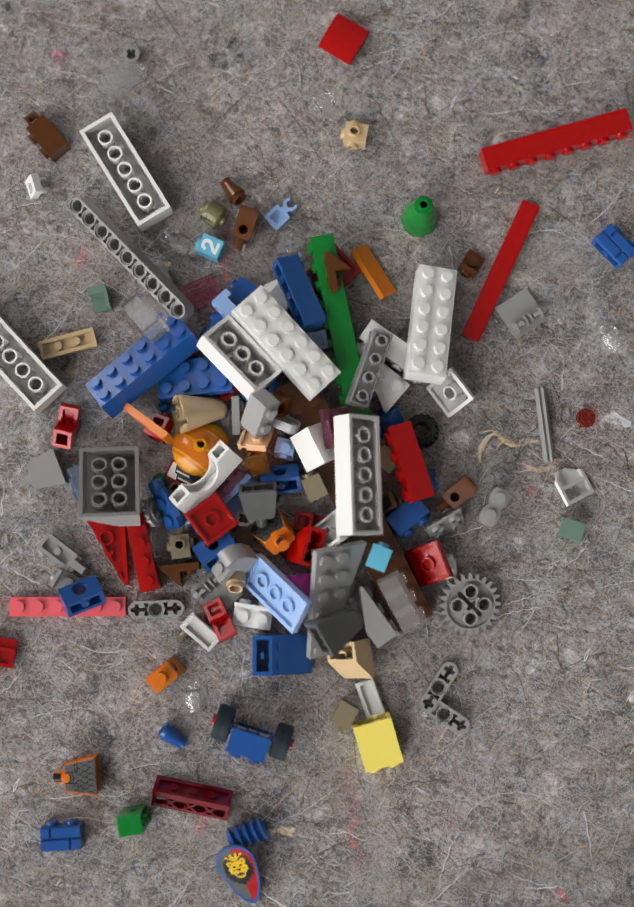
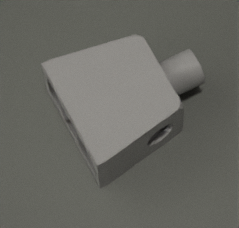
[20,449,70,490]

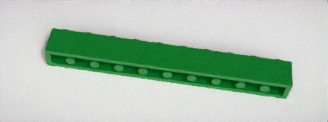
[306,233,371,415]

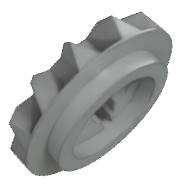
[142,497,162,528]

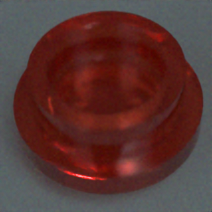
[576,409,596,428]

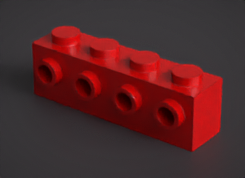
[383,420,435,504]

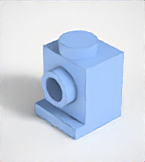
[274,437,295,461]

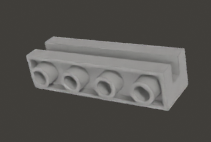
[345,328,393,410]

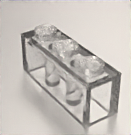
[121,291,171,344]
[375,570,426,635]

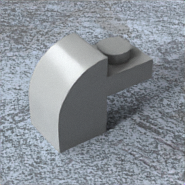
[211,543,258,584]

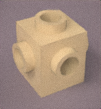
[340,120,369,150]

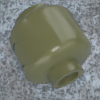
[199,199,228,228]

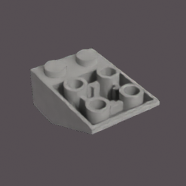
[358,585,397,649]

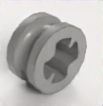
[123,46,141,66]

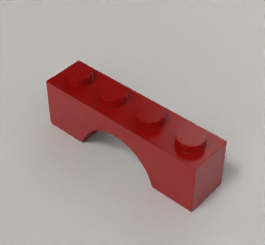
[126,512,163,593]

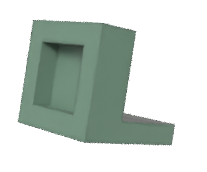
[87,284,114,314]
[558,517,586,543]

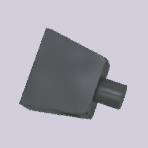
[239,481,277,528]

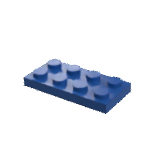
[158,357,234,402]

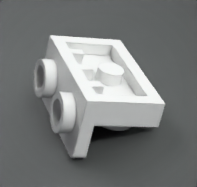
[232,598,273,631]

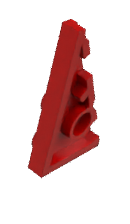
[87,521,130,585]

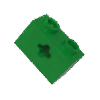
[116,804,152,838]

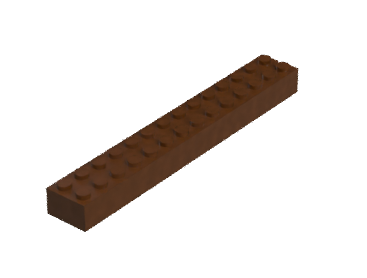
[276,381,433,632]

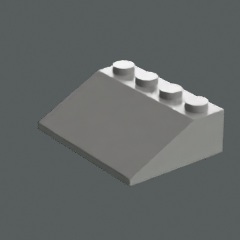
[78,446,141,527]

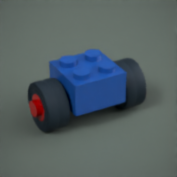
[210,704,295,764]

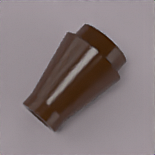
[220,177,246,206]

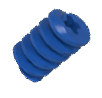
[227,816,270,848]

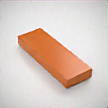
[351,244,397,300]
[123,403,175,445]

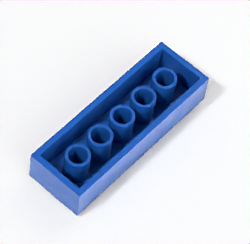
[85,315,199,419]

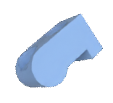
[212,288,236,320]

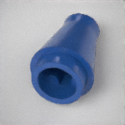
[158,722,188,749]

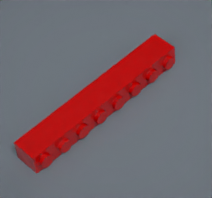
[479,108,633,176]

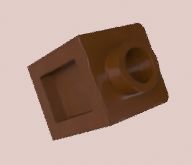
[457,249,485,279]

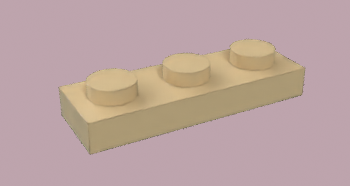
[38,327,99,361]

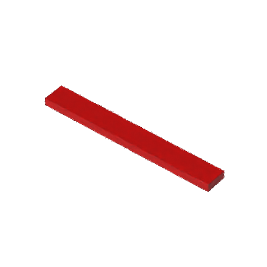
[461,199,540,343]

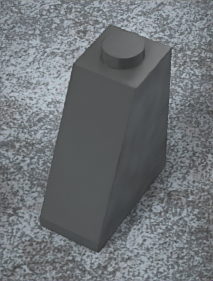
[304,608,364,657]

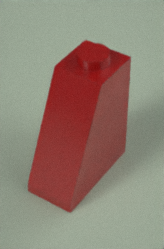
[283,525,328,567]

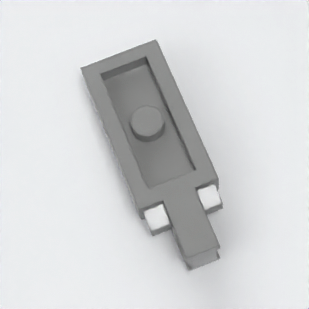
[37,532,89,575]

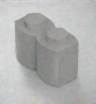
[476,487,510,528]

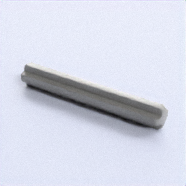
[534,387,555,463]

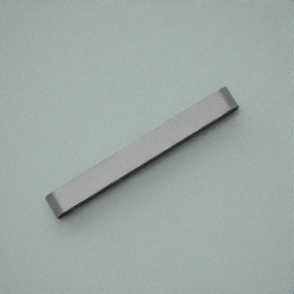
[69,197,195,319]

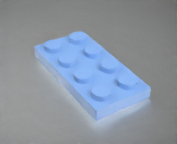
[245,553,312,634]

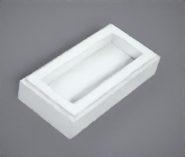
[180,612,219,652]
[355,678,385,718]

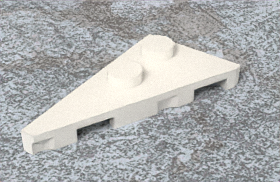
[357,342,410,414]

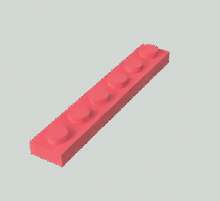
[9,596,127,617]

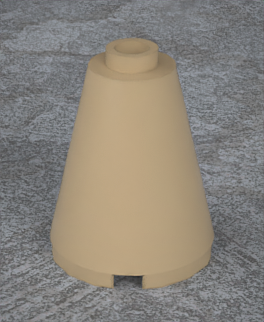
[172,394,227,433]

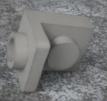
[50,568,82,589]

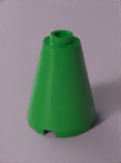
[401,196,438,237]

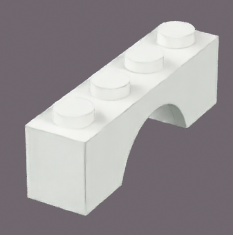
[169,440,243,514]

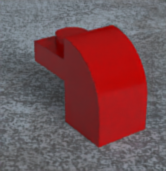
[52,402,81,450]

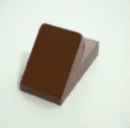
[323,252,350,294]
[160,562,201,587]

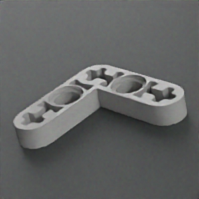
[419,661,470,734]

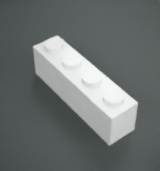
[358,320,421,384]

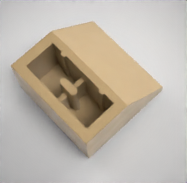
[327,638,375,679]

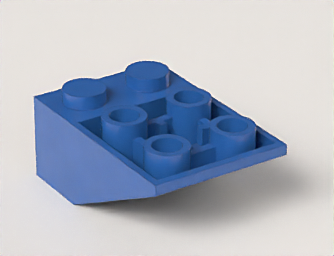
[252,634,312,676]

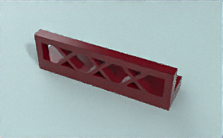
[151,775,234,821]

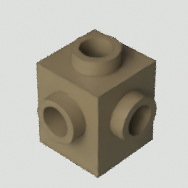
[166,530,195,559]

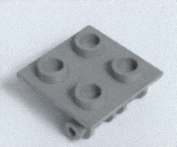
[495,288,547,339]
[424,508,465,542]
[190,571,244,609]

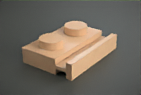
[237,427,275,452]

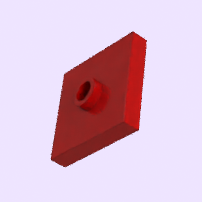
[184,492,239,547]
[405,539,454,587]

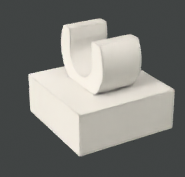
[25,173,49,199]

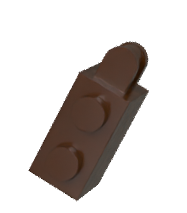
[23,110,71,162]

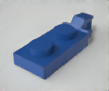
[148,477,184,530]

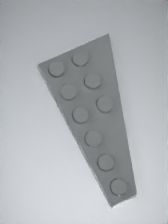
[306,540,367,660]

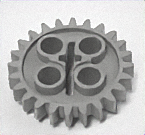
[437,572,501,636]

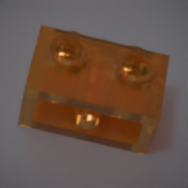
[242,448,271,476]

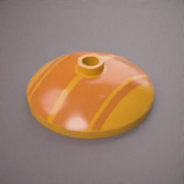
[172,422,230,477]

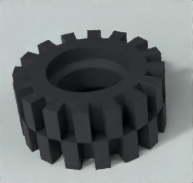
[408,413,440,449]

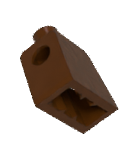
[232,205,263,252]
[436,474,478,513]

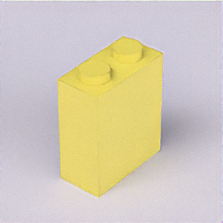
[352,712,404,773]

